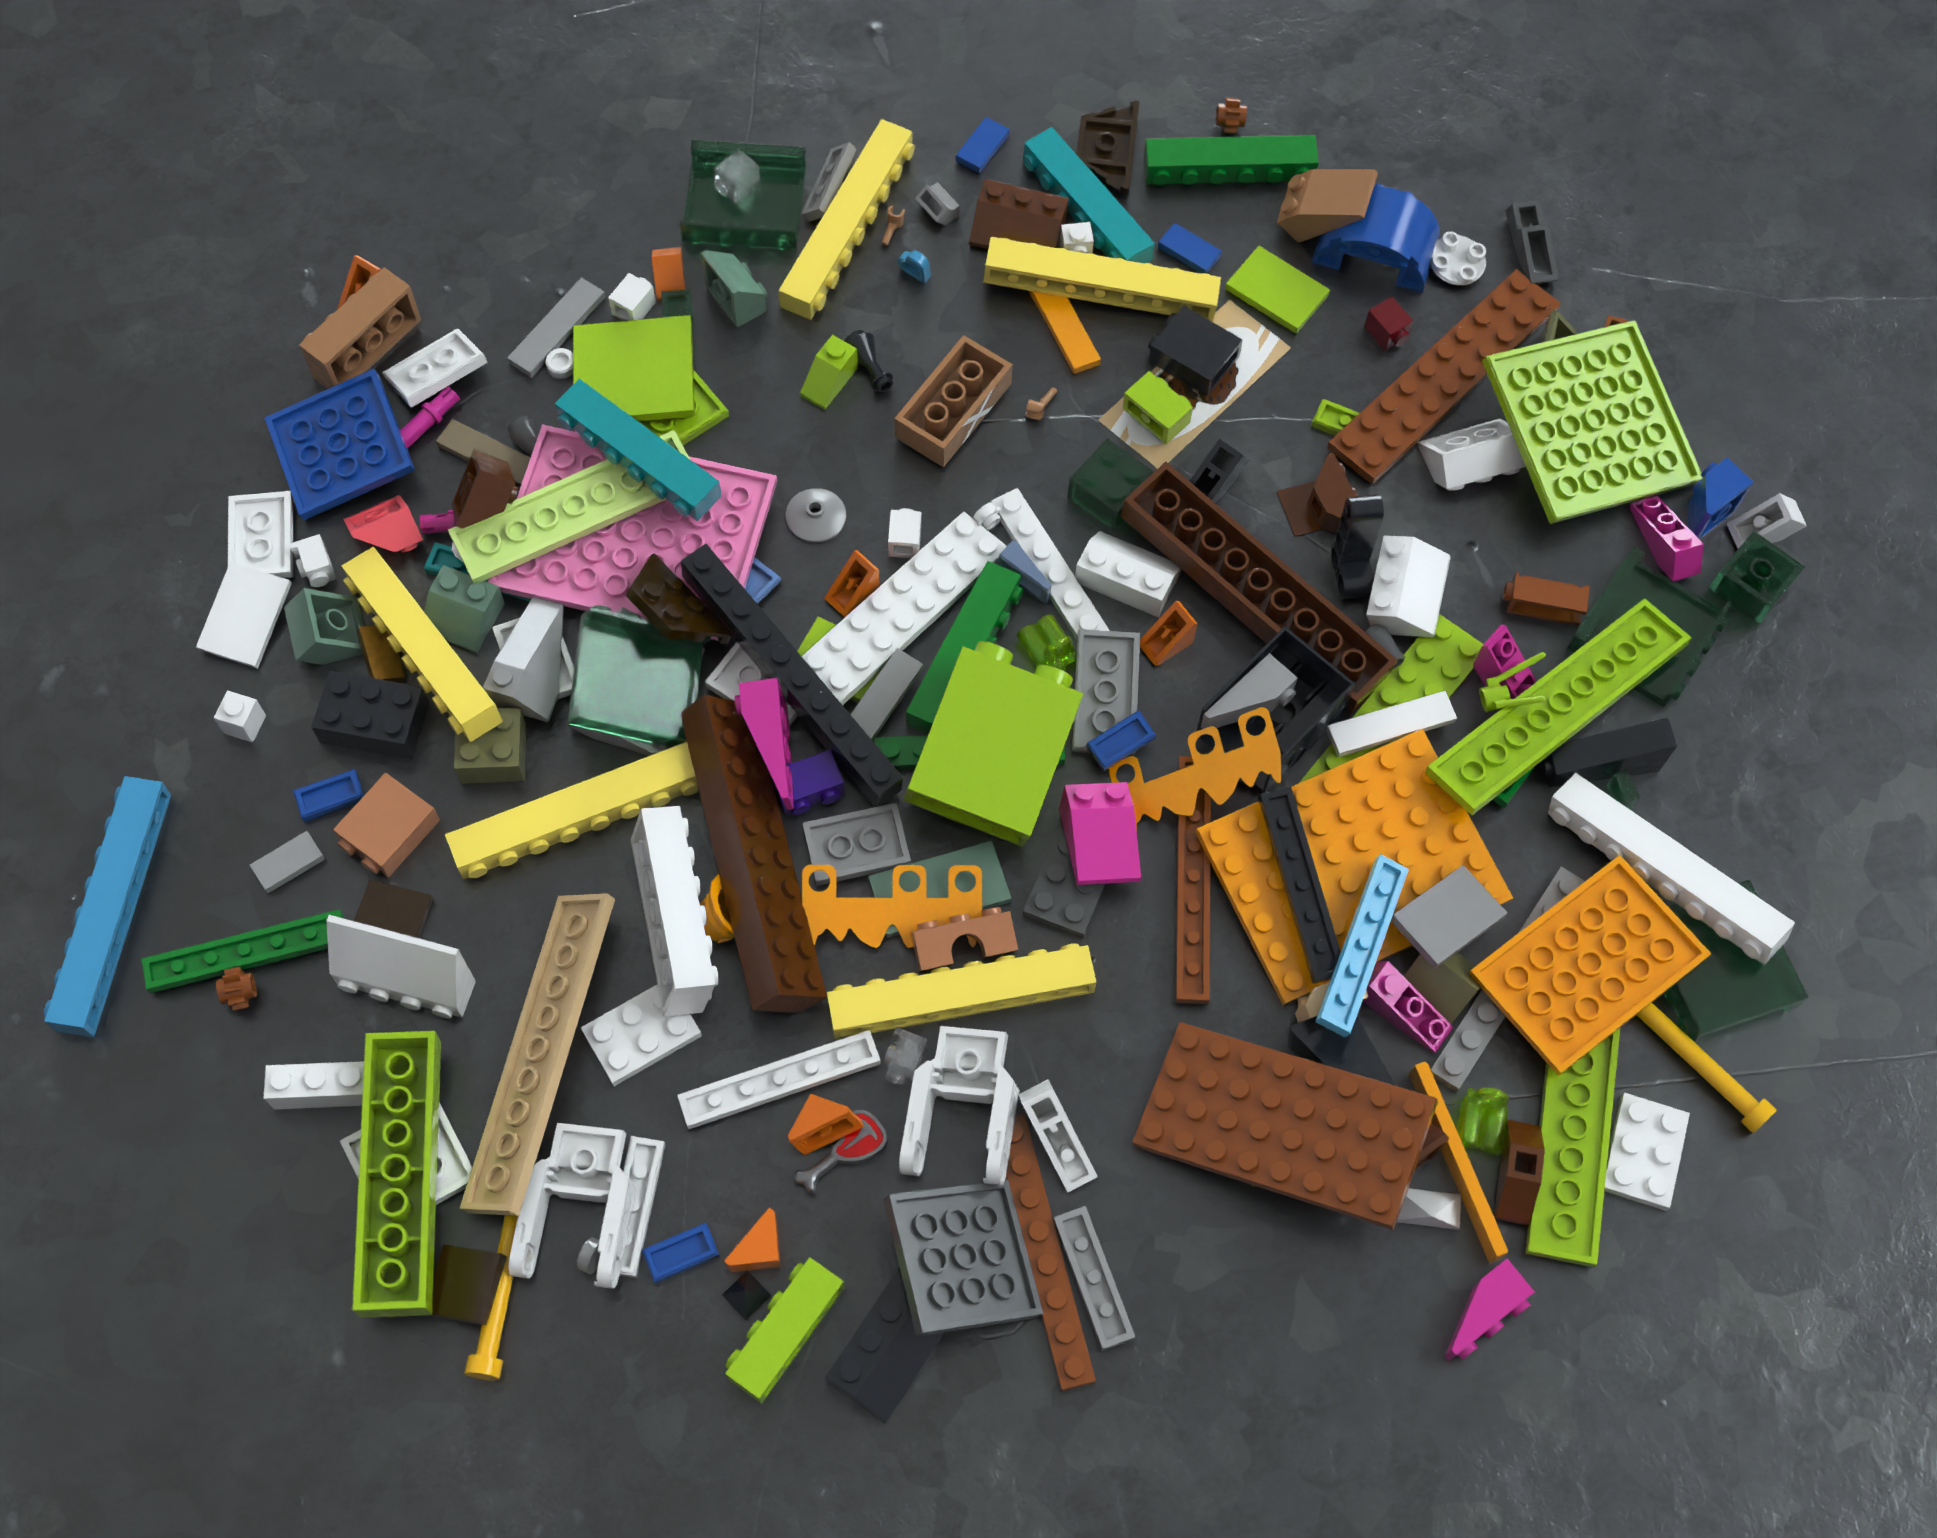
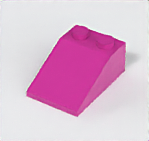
[1059,782,1141,885]

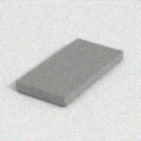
[1072,629,1140,756]

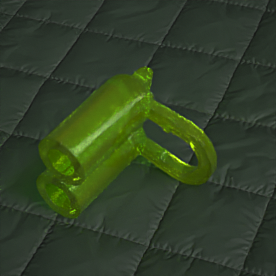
[1016,614,1076,670]
[1457,1087,1509,1154]

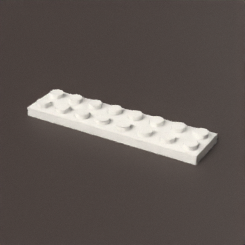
[802,511,1007,705]

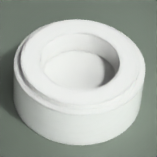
[546,348,573,379]

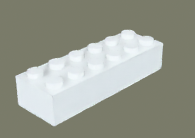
[631,806,718,1017]

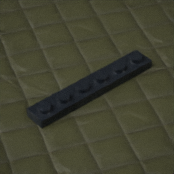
[1258,787,1341,984]

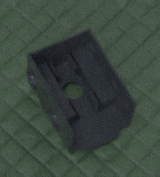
[1196,626,1356,793]

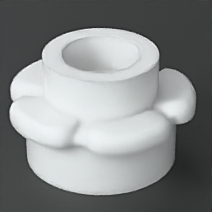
[973,502,1001,530]

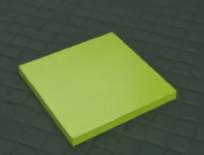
[573,315,695,421]

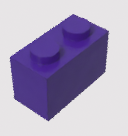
[771,750,845,816]

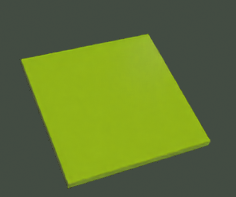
[1482,320,1703,524]

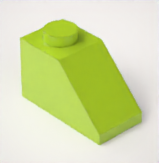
[800,335,858,410]

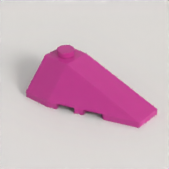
[735,678,794,810]

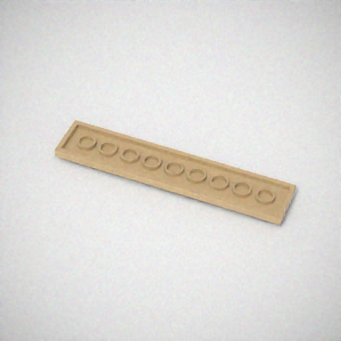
[459,893,615,1216]

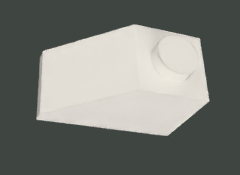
[1727,493,1807,551]

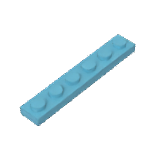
[1315,854,1409,1037]

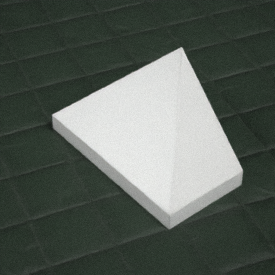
[1397,1188,1461,1230]

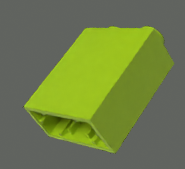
[903,641,1084,847]

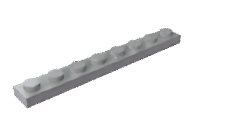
[1431,867,1585,1093]

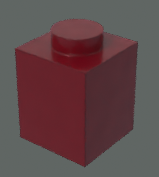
[1364,296,1414,351]

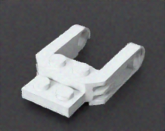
[899,1026,1019,1185]
[509,1123,636,1289]

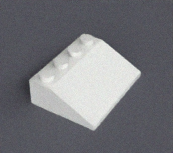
[326,915,476,1019]

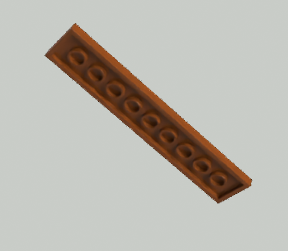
[1327,269,1561,485]

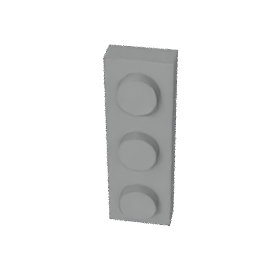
[801,142,857,222]

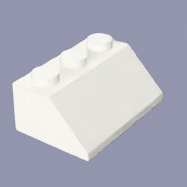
[1418,419,1526,491]
[1075,531,1182,618]
[1366,535,1450,637]

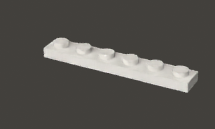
[991,488,1109,641]
[677,1030,881,1130]

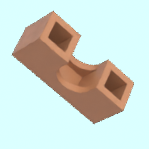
[911,907,1018,971]

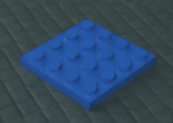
[265,369,415,520]

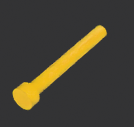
[1637,1003,1777,1134]
[464,1215,518,1381]

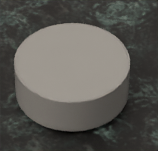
[577,1237,600,1274]

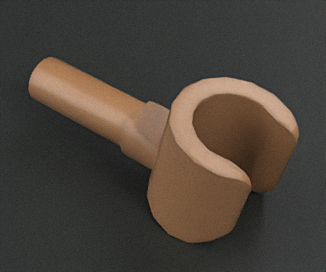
[881,205,905,246]
[1025,387,1057,420]

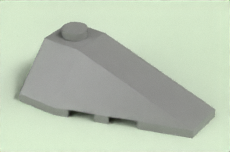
[483,597,564,722]

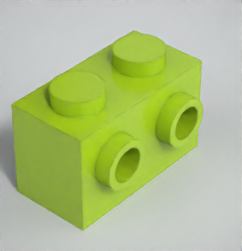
[1122,371,1193,444]

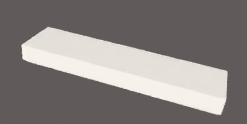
[1326,691,1457,757]
[619,1136,666,1278]

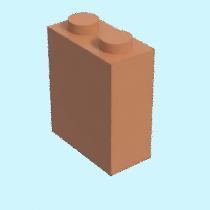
[333,772,440,878]

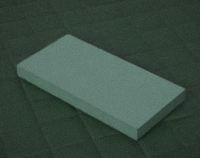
[868,841,1012,938]

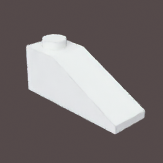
[1019,1079,1098,1192]

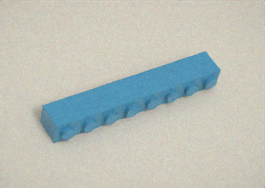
[44,776,172,1038]

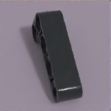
[1331,494,1384,599]

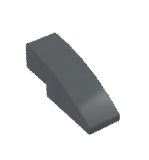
[1505,199,1559,284]

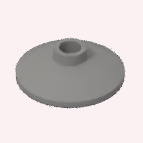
[785,488,846,543]

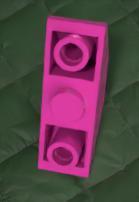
[1473,625,1537,699]

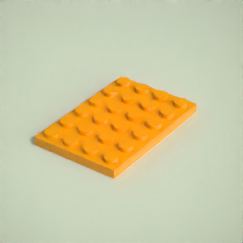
[1469,855,1711,1076]

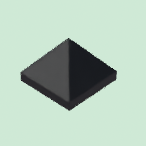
[722,1270,771,1320]

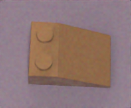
[1277,169,1378,243]

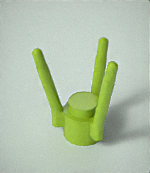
[1479,652,1546,712]

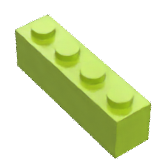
[725,1257,845,1404]

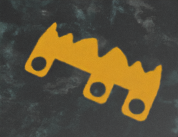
[1109,707,1281,832]
[802,865,982,948]

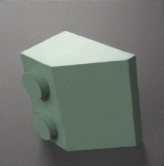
[701,250,768,328]
[424,565,505,654]
[284,588,364,665]

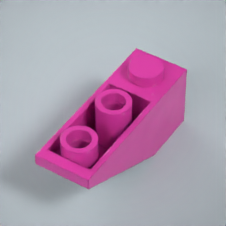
[1630,496,1704,581]
[1362,961,1454,1053]
[1444,1259,1535,1361]

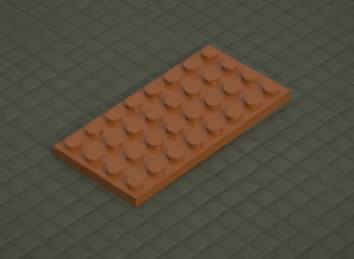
[1132,1022,1438,1230]

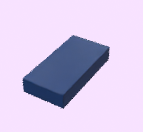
[956,117,1010,174]
[1158,223,1222,274]
[1086,710,1157,772]
[293,769,364,822]
[642,1223,720,1284]

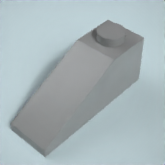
[1201,653,1298,729]

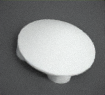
[1430,231,1486,285]

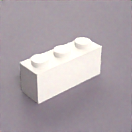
[264,1061,364,1110]

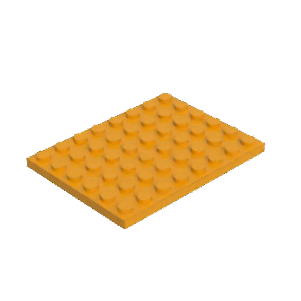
[1195,729,1513,1006]

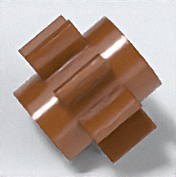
[1215,97,1247,134]
[216,967,257,1010]

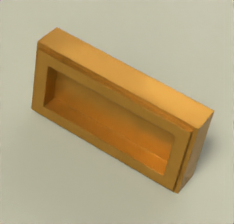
[357,625,405,683]

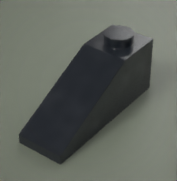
[1190,439,1250,504]

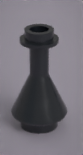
[844,330,893,393]

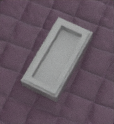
[250,831,325,894]

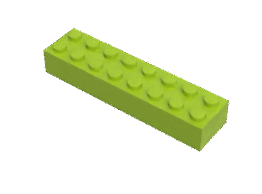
[353,1031,441,1318]

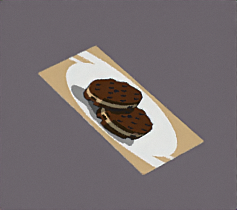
[1099,300,1291,469]

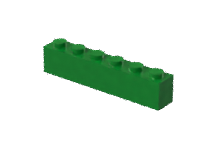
[1144,135,1319,185]
[906,561,1024,735]

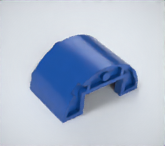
[1311,183,1440,293]

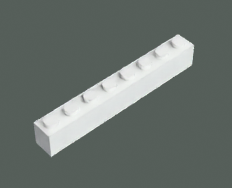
[1548,773,1795,965]

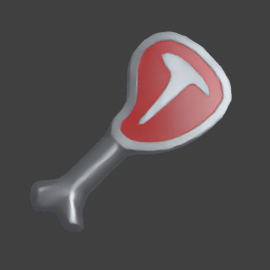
[793,1110,888,1194]

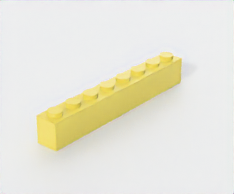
[778,119,915,320]
[983,237,1221,322]
[341,546,503,742]
[445,742,699,880]
[827,944,1097,1040]

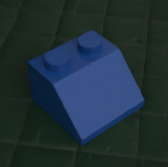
[1688,457,1754,540]

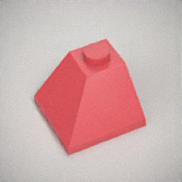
[343,495,423,553]

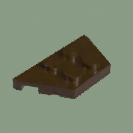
[1076,100,1140,196]
[626,553,733,644]

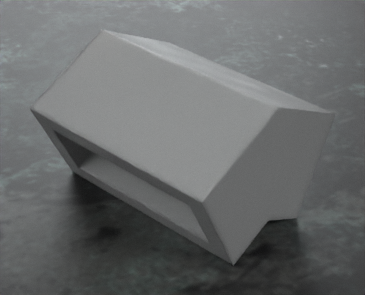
[915,182,960,225]

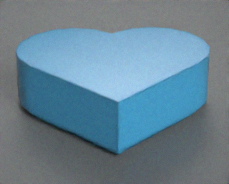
[898,250,931,283]

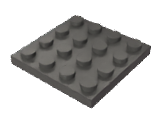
[883,1180,1043,1337]

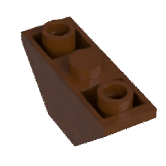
[1307,453,1358,534]
[1494,1119,1545,1226]

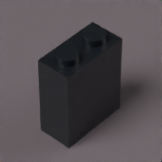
[1148,305,1243,396]

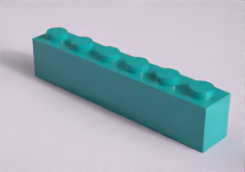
[1022,127,1155,264]
[555,379,722,522]

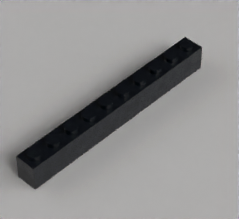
[681,544,903,807]

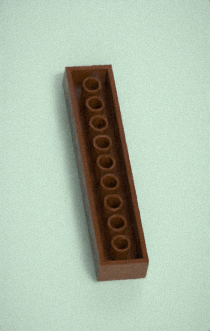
[1121,461,1398,716]
[680,695,827,1013]

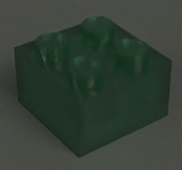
[1067,438,1154,531]
[1708,531,1805,624]

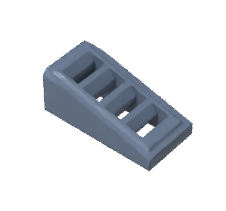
[999,540,1051,604]

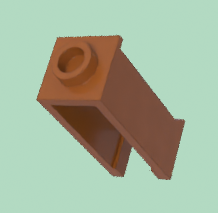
[1503,571,1590,626]

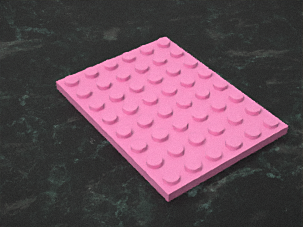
[488,424,777,643]

